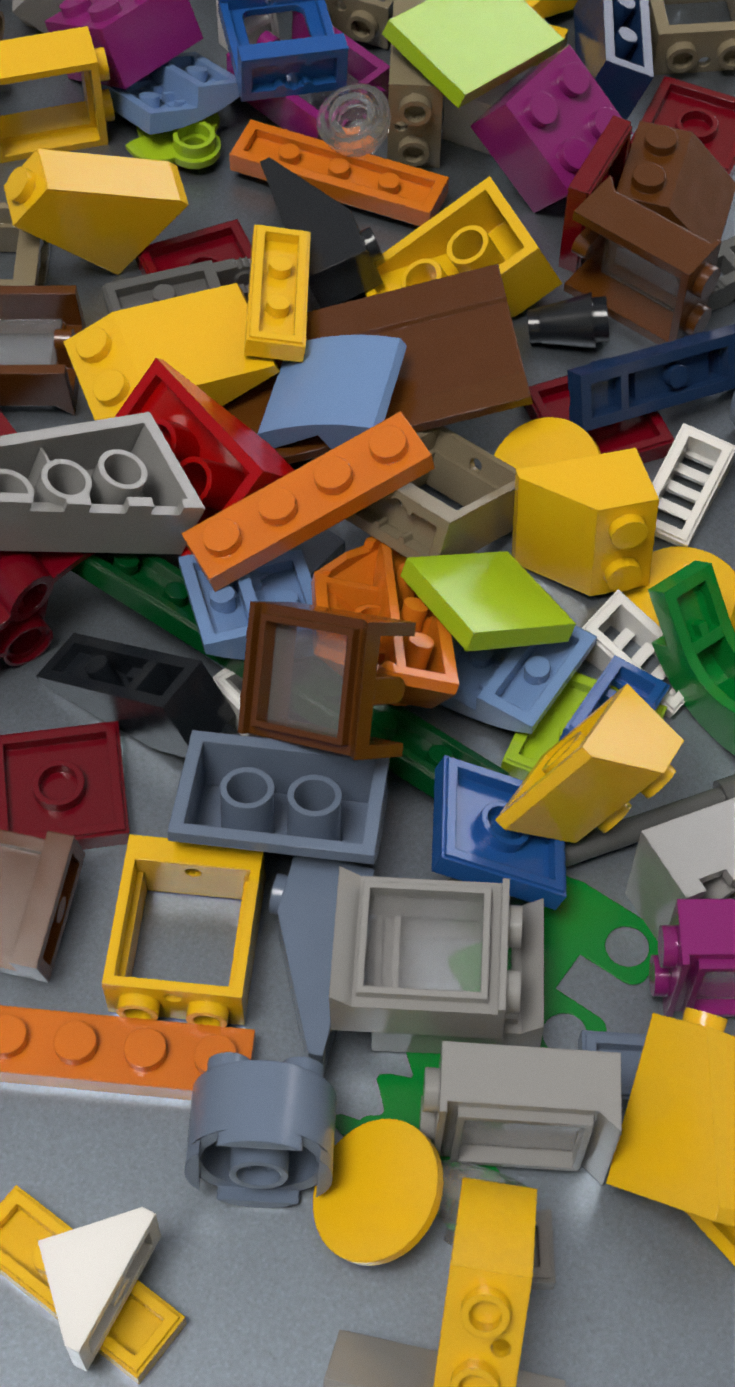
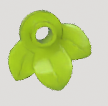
[126,113,221,170]

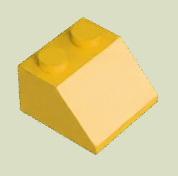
[512,448,659,596]
[495,683,684,843]

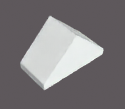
[38,1207,161,1372]

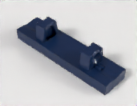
[567,324,735,431]

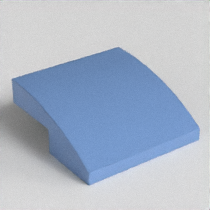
[102,52,240,135]
[258,335,407,450]
[178,549,317,660]
[440,625,597,734]

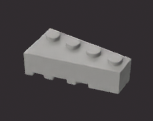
[0,412,205,554]
[625,797,735,941]

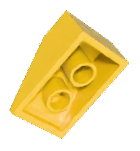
[364,176,563,318]
[64,283,280,420]

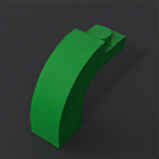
[648,560,735,756]

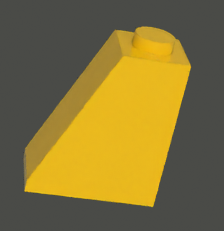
[4,149,189,275]
[606,1007,735,1227]

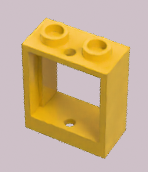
[0,26,115,164]
[102,834,266,1027]
[433,1177,537,1387]

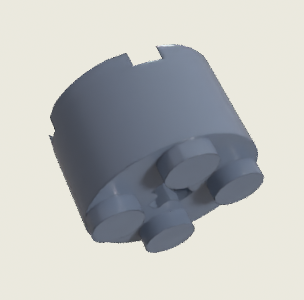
[184,1052,337,1208]

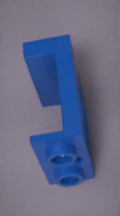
[218,0,349,102]

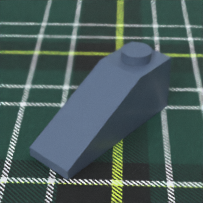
[269,855,374,1077]

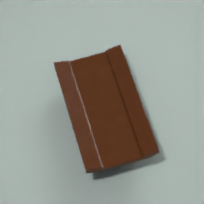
[222,264,533,464]

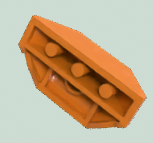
[311,536,459,709]

